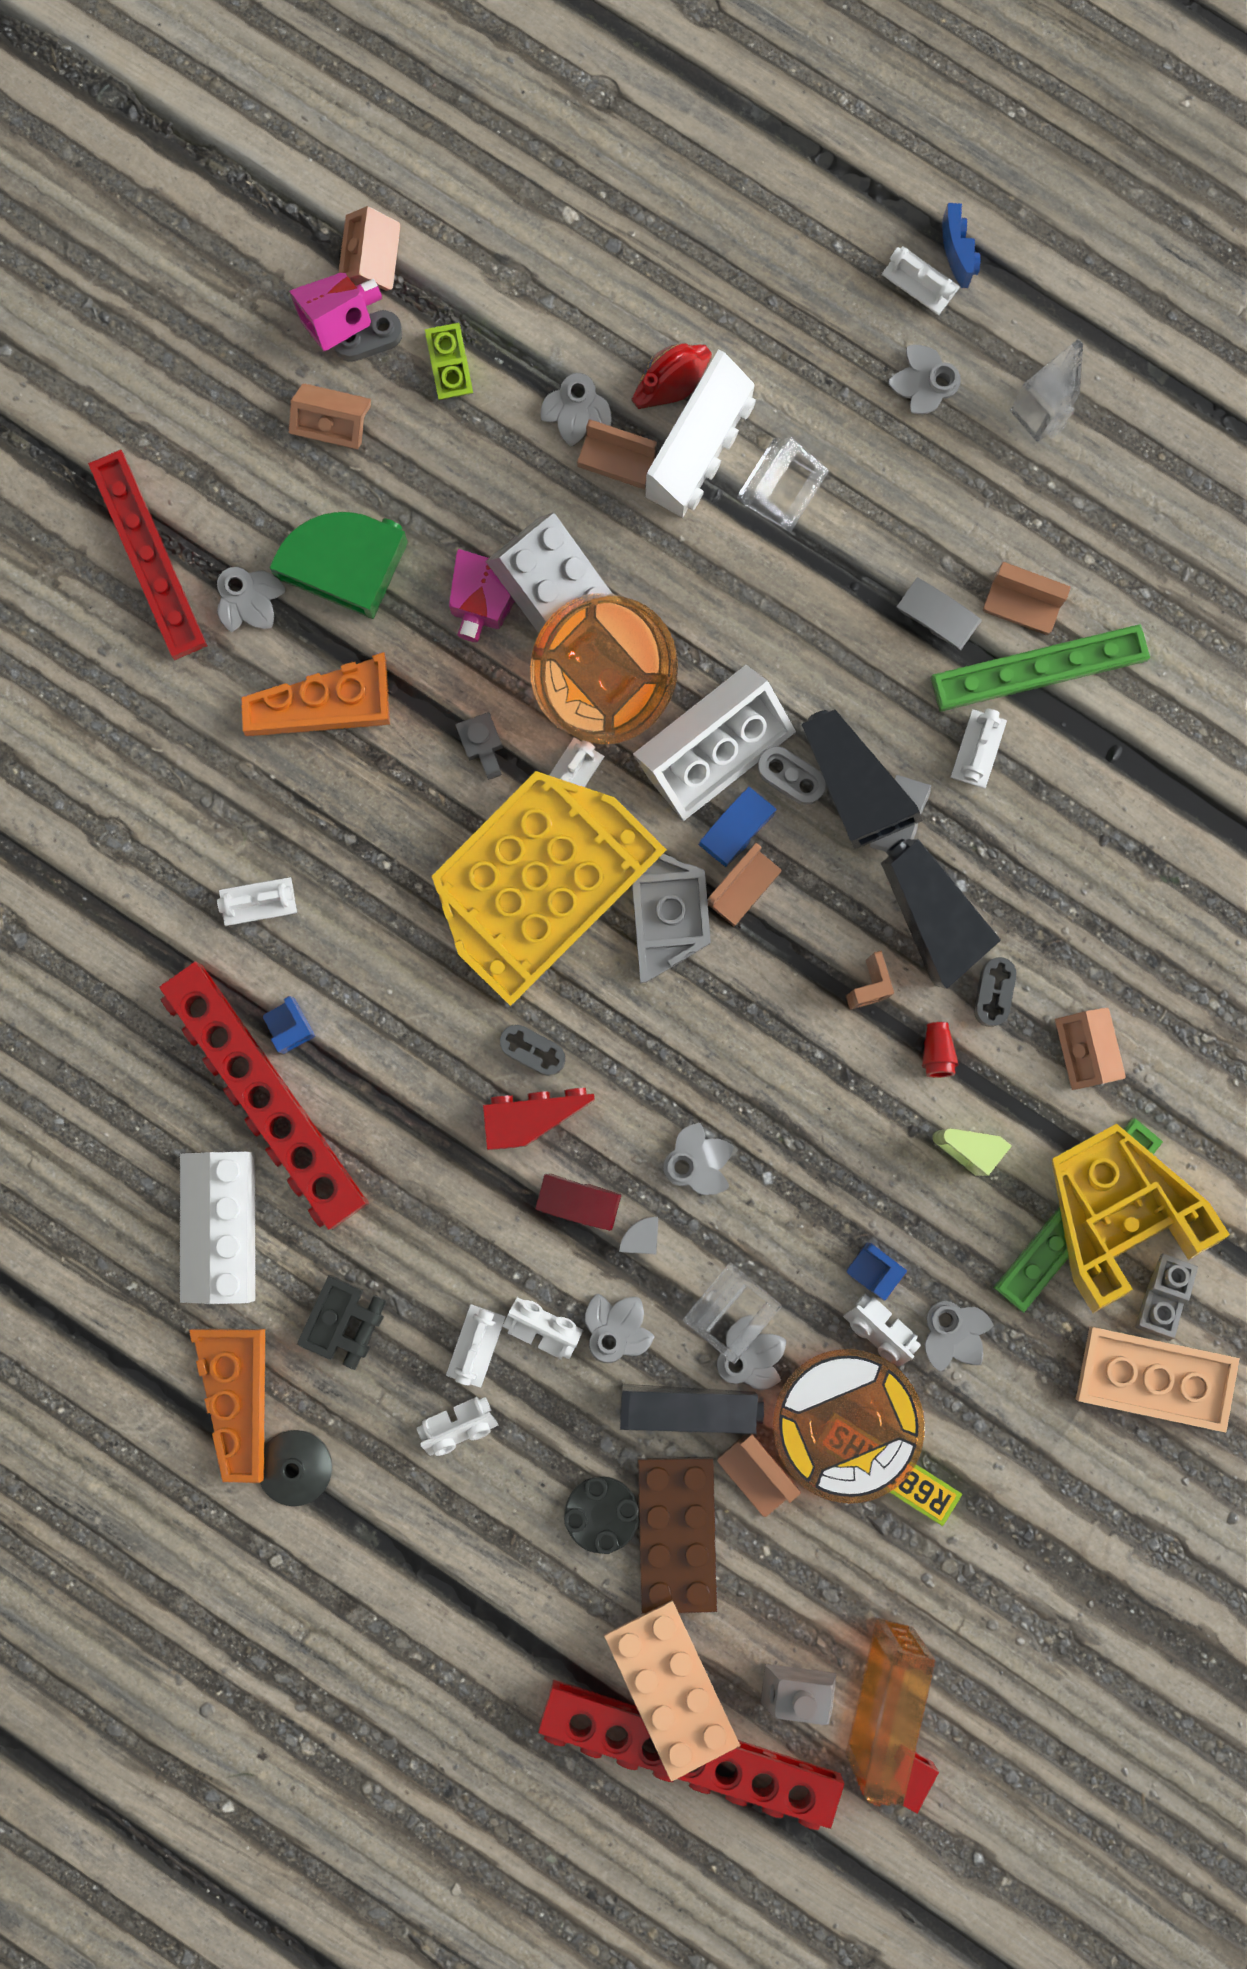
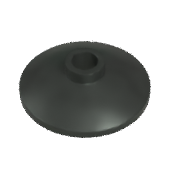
[260,1430,332,1506]

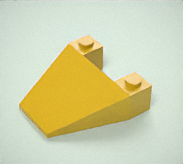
[1052,1123,1230,1313]

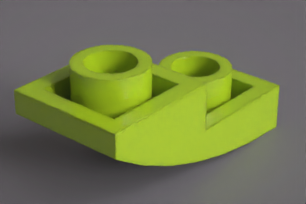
[424,323,474,400]

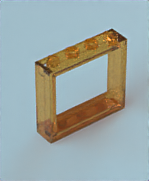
[846,1618,936,1807]

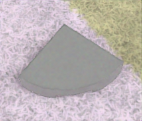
[619,1217,658,1254]

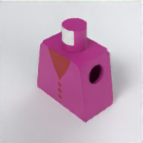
[289,273,382,352]
[449,549,515,642]

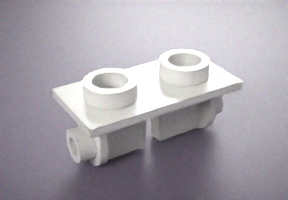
[882,246,960,315]
[950,709,1007,789]
[549,737,605,787]
[217,877,297,926]
[843,1294,921,1367]
[502,1297,583,1360]
[446,1304,506,1388]
[417,1397,498,1456]

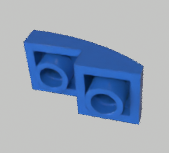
[942,203,981,288]
[698,787,777,867]

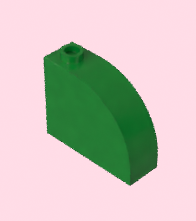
[270,512,408,620]

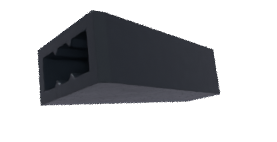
[802,710,923,850]
[881,839,1001,989]
[620,1384,764,1434]

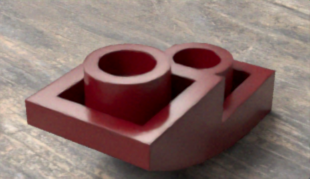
[535,1173,622,1231]

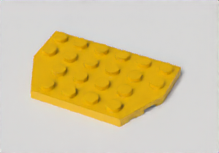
[432,771,667,1006]

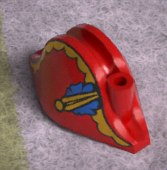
[632,343,712,409]

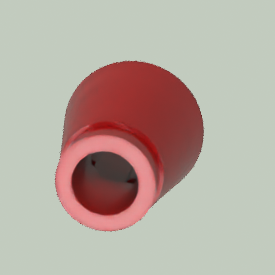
[922,1022,959,1078]

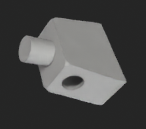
[761,1664,836,1725]

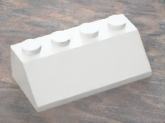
[646,349,756,518]
[633,665,796,821]
[180,1152,255,1304]

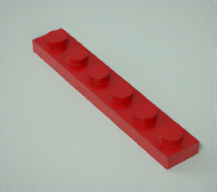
[88,450,208,660]

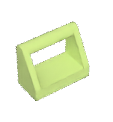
[932,1128,1012,1176]

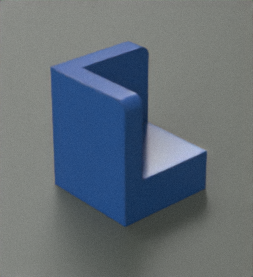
[263,996,316,1054]
[846,1242,907,1301]

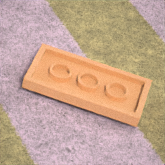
[1076,1326,1240,1433]
[604,1600,740,1782]

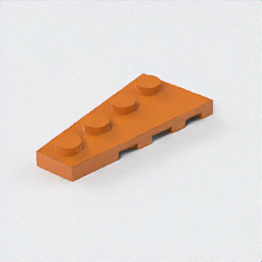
[241,652,390,737]
[189,1329,265,1483]

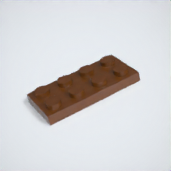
[638,1457,717,1614]

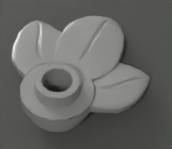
[888,345,961,414]
[541,373,611,447]
[217,567,285,632]
[663,1123,734,1195]
[585,1294,655,1363]
[925,1301,994,1372]
[717,1315,786,1390]

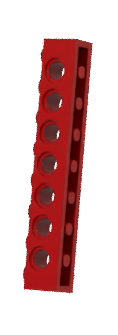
[159,961,369,1230]
[538,1679,845,1830]

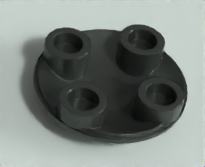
[564,1476,639,1554]

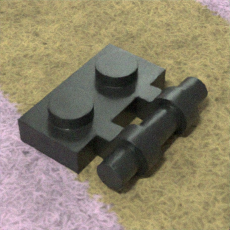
[296,1275,387,1370]

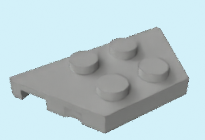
[632,854,711,984]

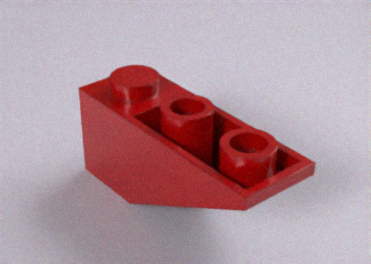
[483,1088,595,1150]

